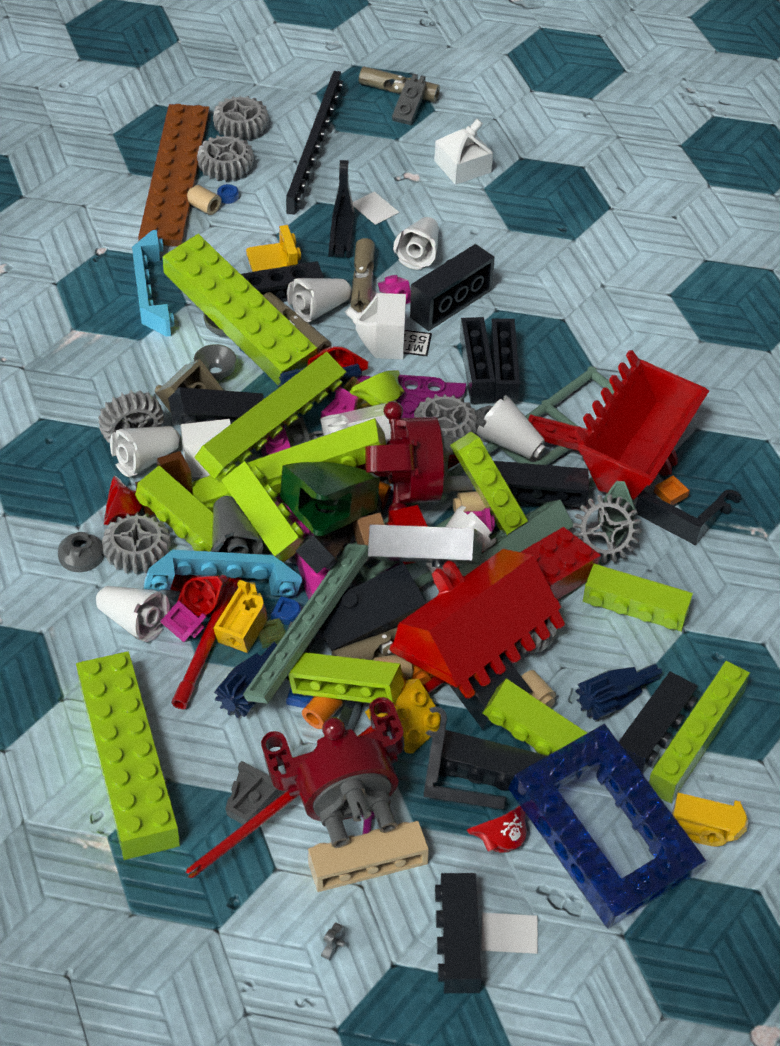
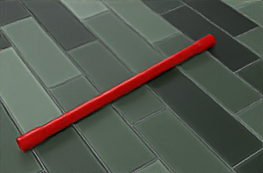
[171,577,242,710]

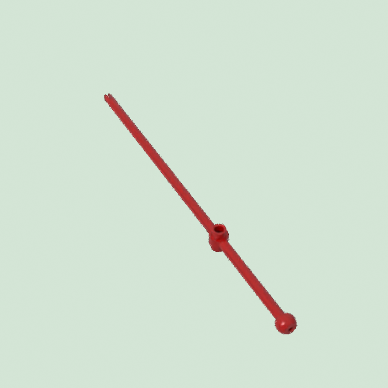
[186,676,445,878]

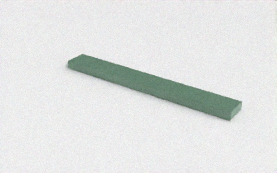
[243,544,369,704]

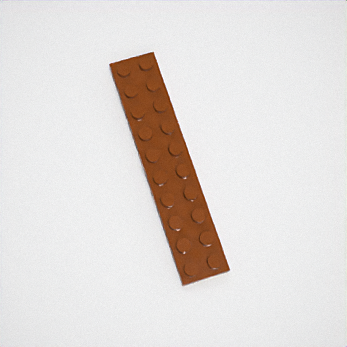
[138,104,210,247]

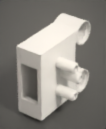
[320,403,391,439]

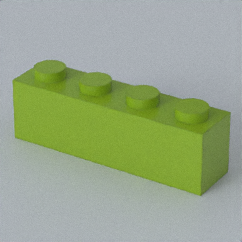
[450,432,528,535]
[221,461,305,562]
[135,466,213,552]
[583,564,693,632]
[288,652,404,704]
[482,679,598,774]

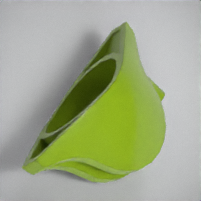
[350,370,405,406]

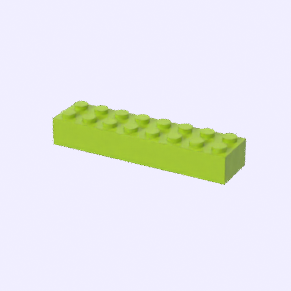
[163,234,317,386]
[76,651,180,860]

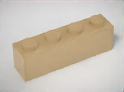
[308,821,429,892]

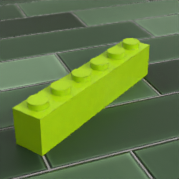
[647,661,750,804]

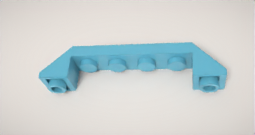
[132,230,175,337]
[144,550,302,597]

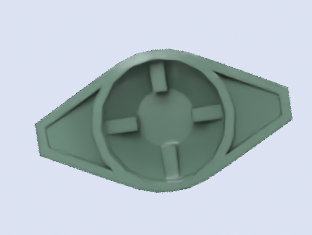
[598,481,635,547]

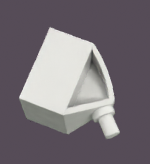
[435,119,493,185]
[347,293,406,359]
[181,419,230,480]

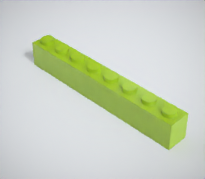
[194,352,346,479]
[192,418,386,512]

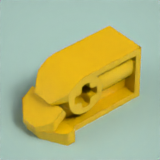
[213,580,268,653]
[668,793,748,847]

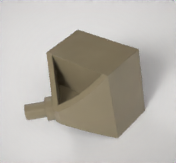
[155,359,223,412]

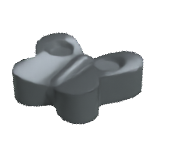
[321,922,346,960]

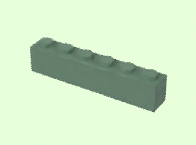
[457,500,573,576]

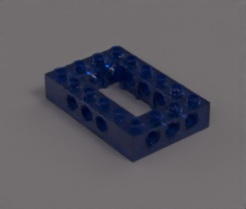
[508,723,706,929]

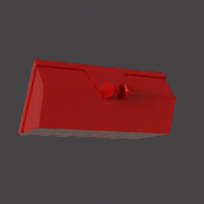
[574,350,709,500]
[389,549,565,699]

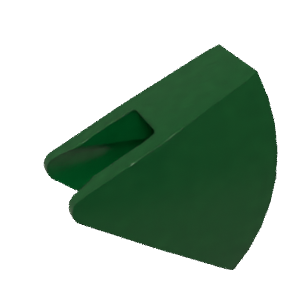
[280,462,380,536]

